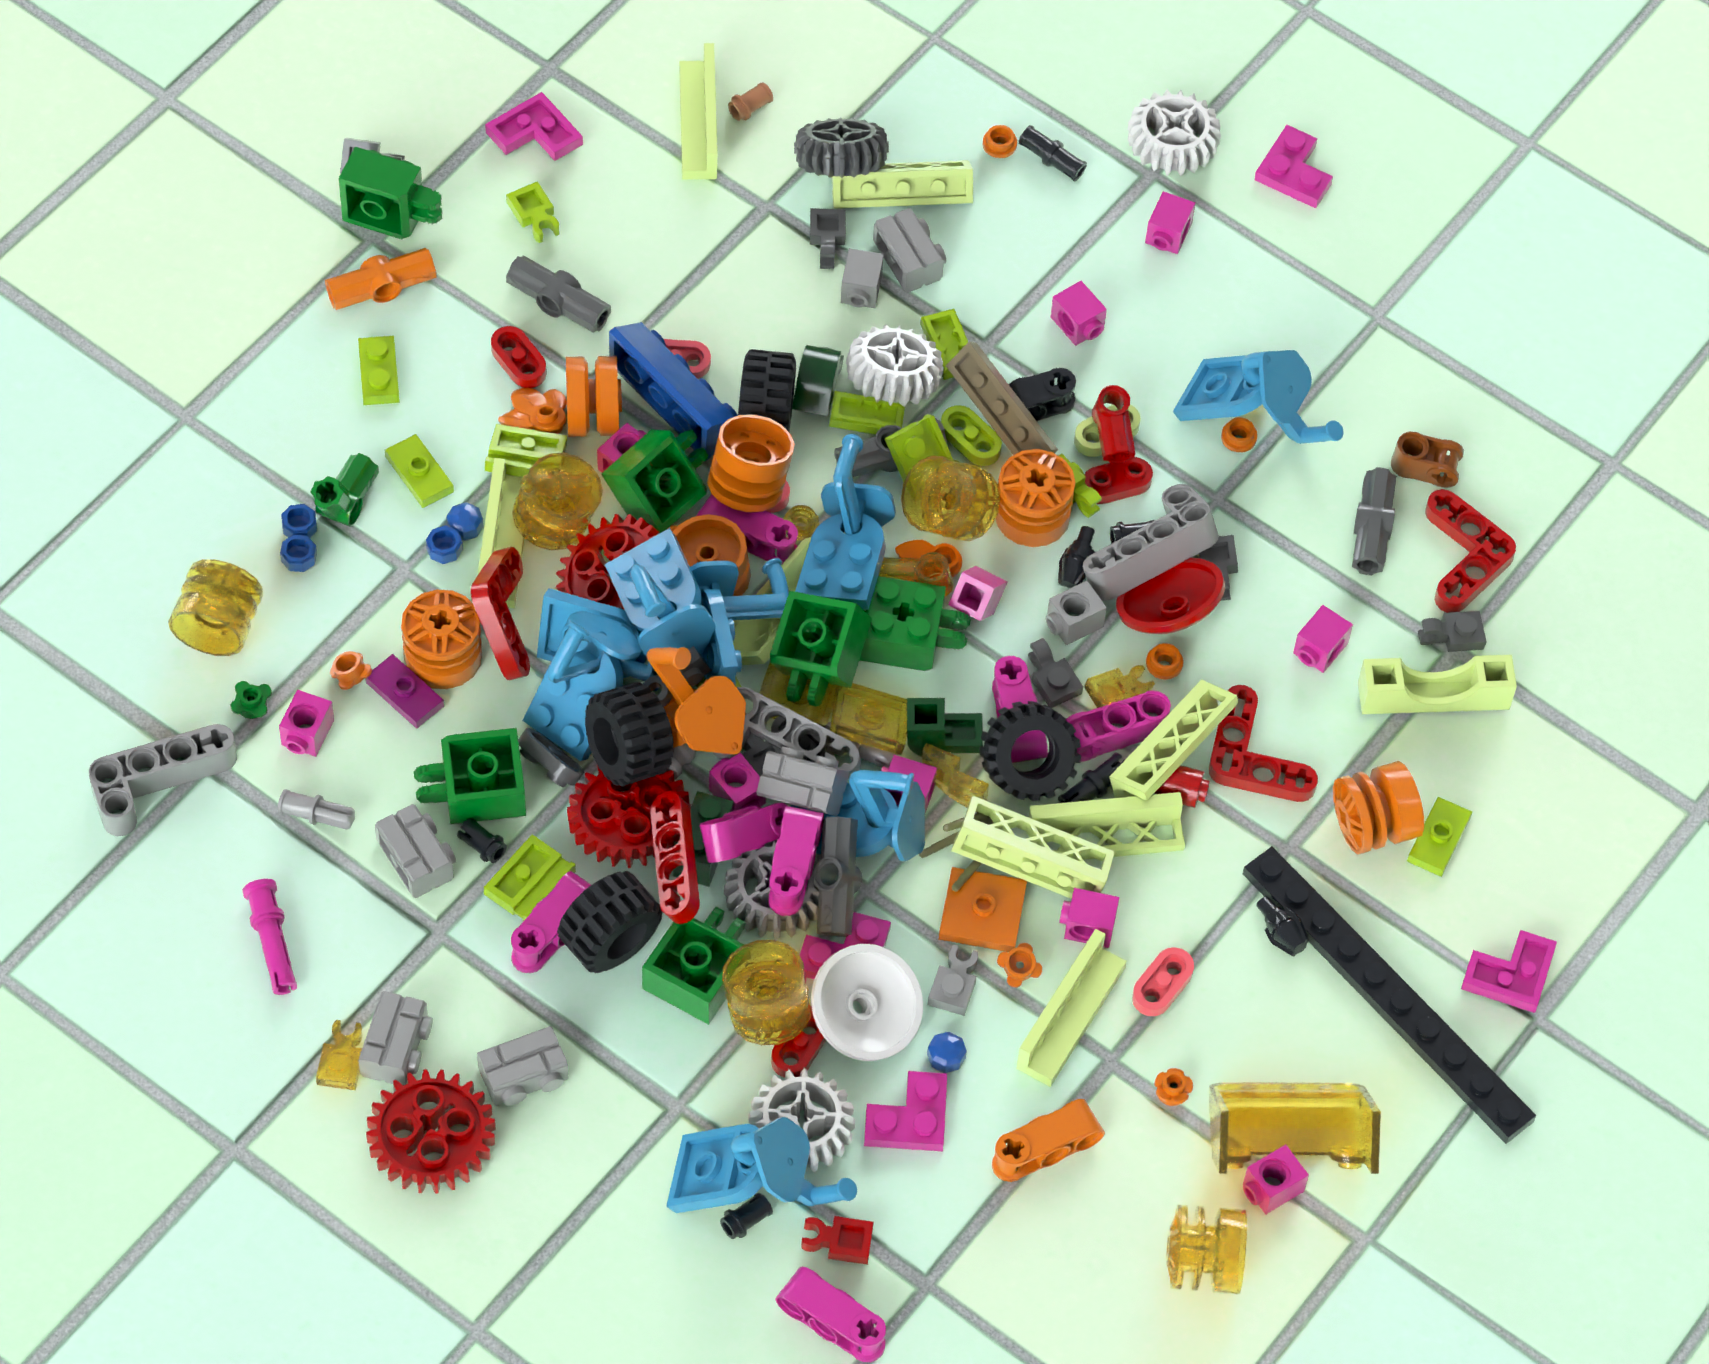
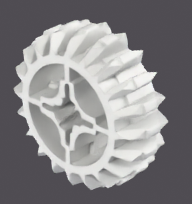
[1127,89,1221,176]
[846,325,944,407]
[748,1068,855,1173]

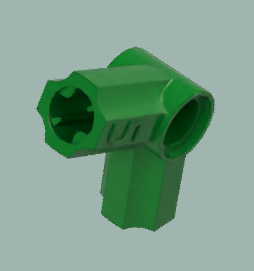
[310,453,379,527]

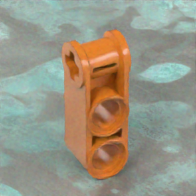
[992,1099,1105,1182]

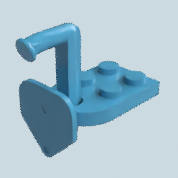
[1173,350,1344,444]
[795,434,896,610]
[605,528,716,657]
[675,558,789,686]
[537,588,659,692]
[522,611,642,761]
[791,770,925,861]
[666,1117,857,1213]

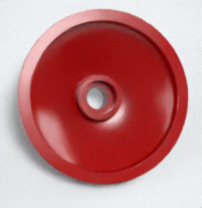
[1116,558,1225,634]

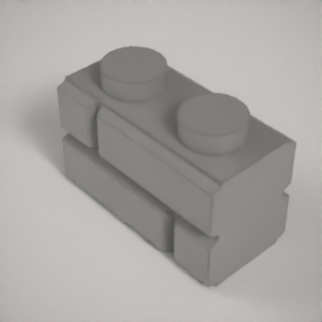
[873,208,946,293]
[756,746,849,816]
[375,804,456,898]
[358,991,433,1085]
[477,1026,569,1106]

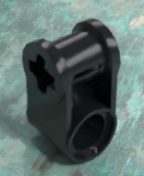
[1009,368,1076,422]

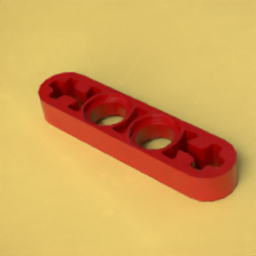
[650,791,700,924]

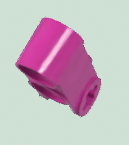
[696,494,798,564]
[992,656,1048,763]
[1066,690,1171,762]
[700,802,788,863]
[769,806,824,916]
[511,871,591,973]
[775,1266,886,1362]

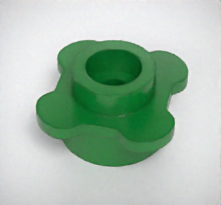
[230,681,272,719]

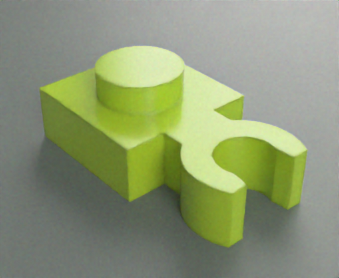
[506,181,560,243]
[1058,453,1102,518]

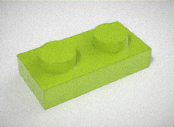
[358,335,400,405]

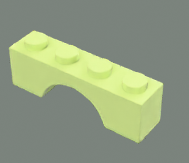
[1358,655,1517,714]

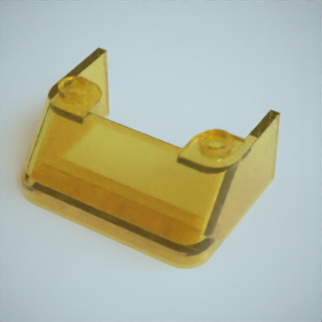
[1209,1082,1381,1174]

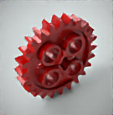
[556,514,660,610]
[567,765,691,868]
[366,1069,496,1194]

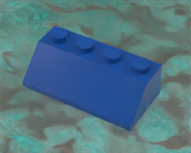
[609,322,738,462]

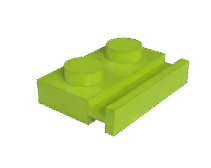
[885,414,962,504]
[485,424,567,483]
[483,834,576,921]

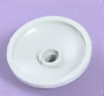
[811,944,923,1061]

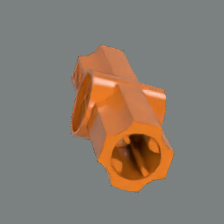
[325,248,437,310]

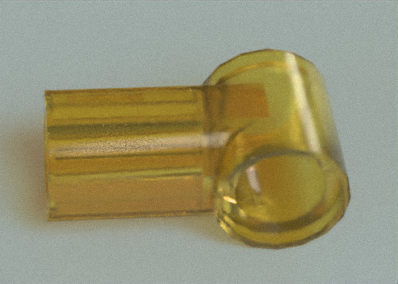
[878,552,954,597]

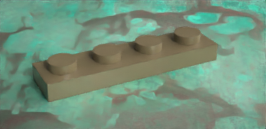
[946,342,1058,455]

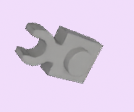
[927,944,978,1016]

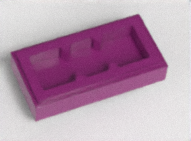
[365,654,444,729]

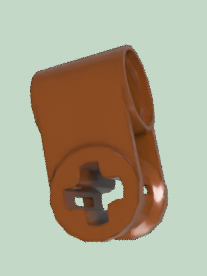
[1391,431,1464,488]

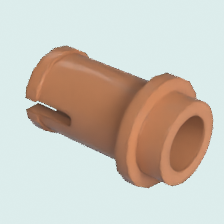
[728,82,773,121]

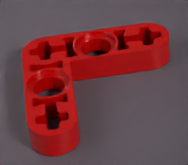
[1425,489,1516,613]
[471,547,530,681]
[1209,685,1318,802]

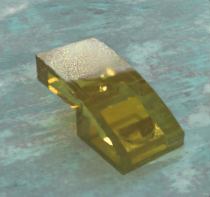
[922,743,989,813]

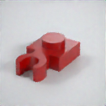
[801,1216,874,1265]

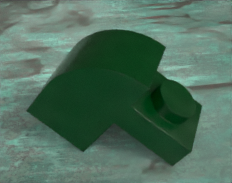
[792,345,844,416]
[907,698,983,761]

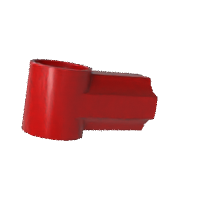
[1092,385,1136,464]

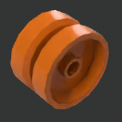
[566,356,622,437]
[673,514,751,596]

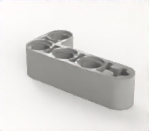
[1082,484,1219,601]
[712,687,861,779]
[88,724,237,836]

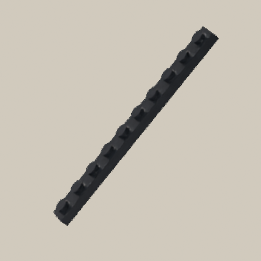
[1242,846,1537,1144]

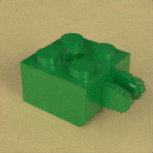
[338,146,443,239]
[601,429,709,533]
[859,576,971,671]
[770,591,872,707]
[413,728,526,824]
[642,906,750,1025]

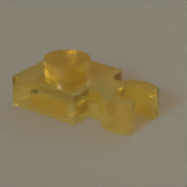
[1084,665,1155,708]
[316,1020,363,1090]

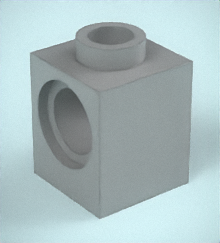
[840,248,884,308]
[1046,580,1107,645]

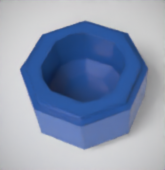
[446,502,484,541]
[281,504,317,538]
[426,525,463,564]
[280,534,317,572]
[927,1032,967,1073]

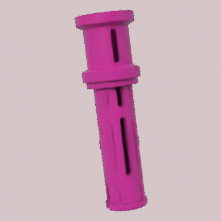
[242,878,297,995]

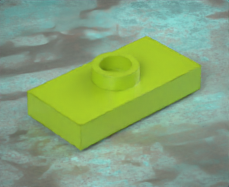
[920,309,968,380]
[829,391,905,435]
[385,434,454,508]
[1407,797,1472,877]

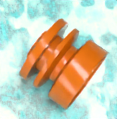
[707,415,795,512]
[994,449,1076,547]
[401,589,482,690]
[1333,761,1424,855]

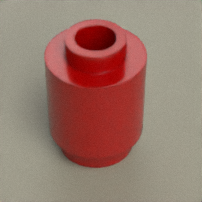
[1154,765,1210,808]

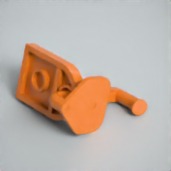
[646,647,746,755]

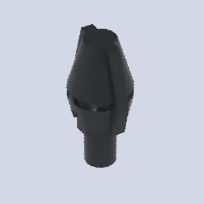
[1058,526,1095,588]
[1256,896,1310,957]

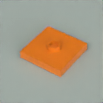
[938,867,1027,952]

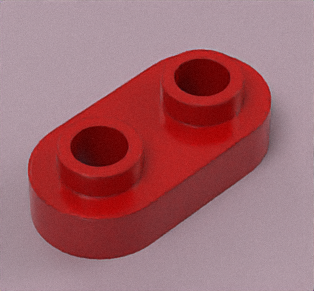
[491,326,547,388]
[1084,457,1153,504]
[771,1006,826,1078]

